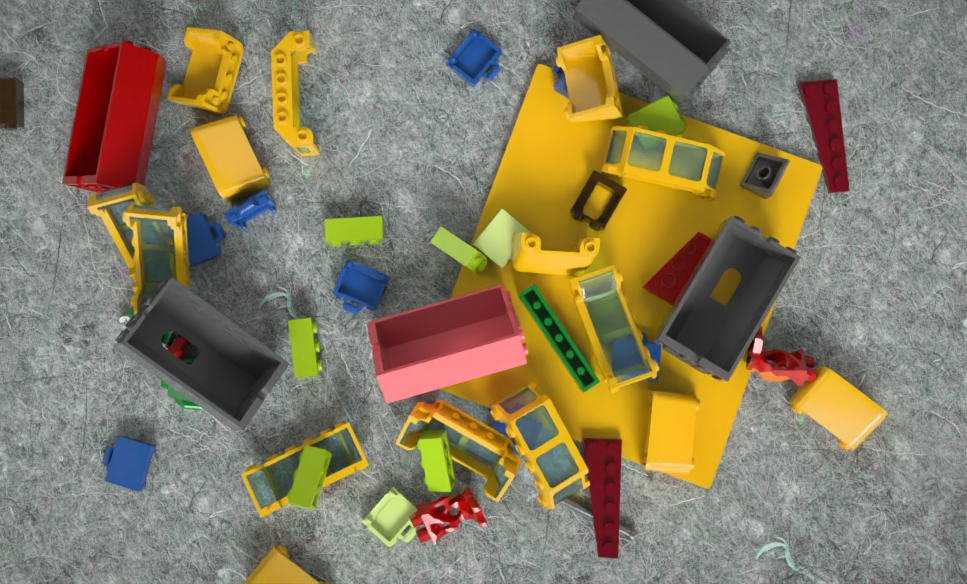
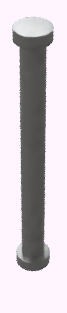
[553,493,637,541]

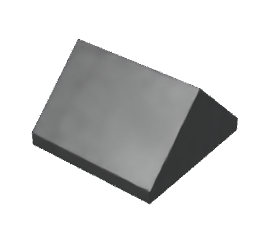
[740,152,790,200]

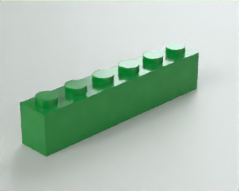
[518,284,600,393]

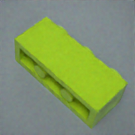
[324,216,385,247]
[288,318,323,378]
[417,430,456,492]
[287,445,332,511]

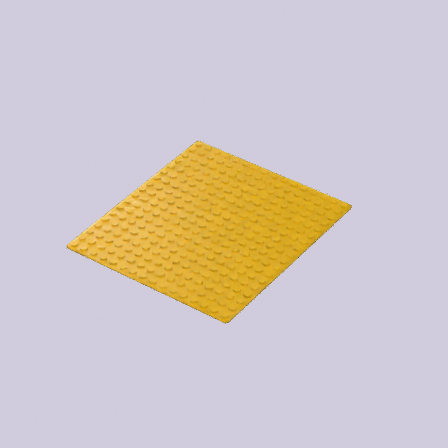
[440,64,822,489]

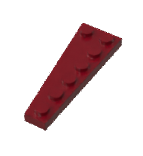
[798,79,850,194]
[583,438,622,558]

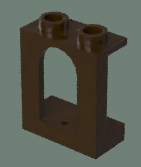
[570,170,627,232]

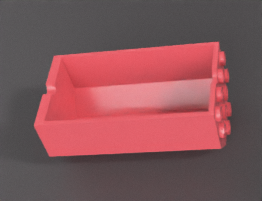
[367,284,528,403]

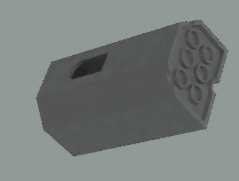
[573,0,731,103]
[652,216,801,382]
[115,277,289,431]

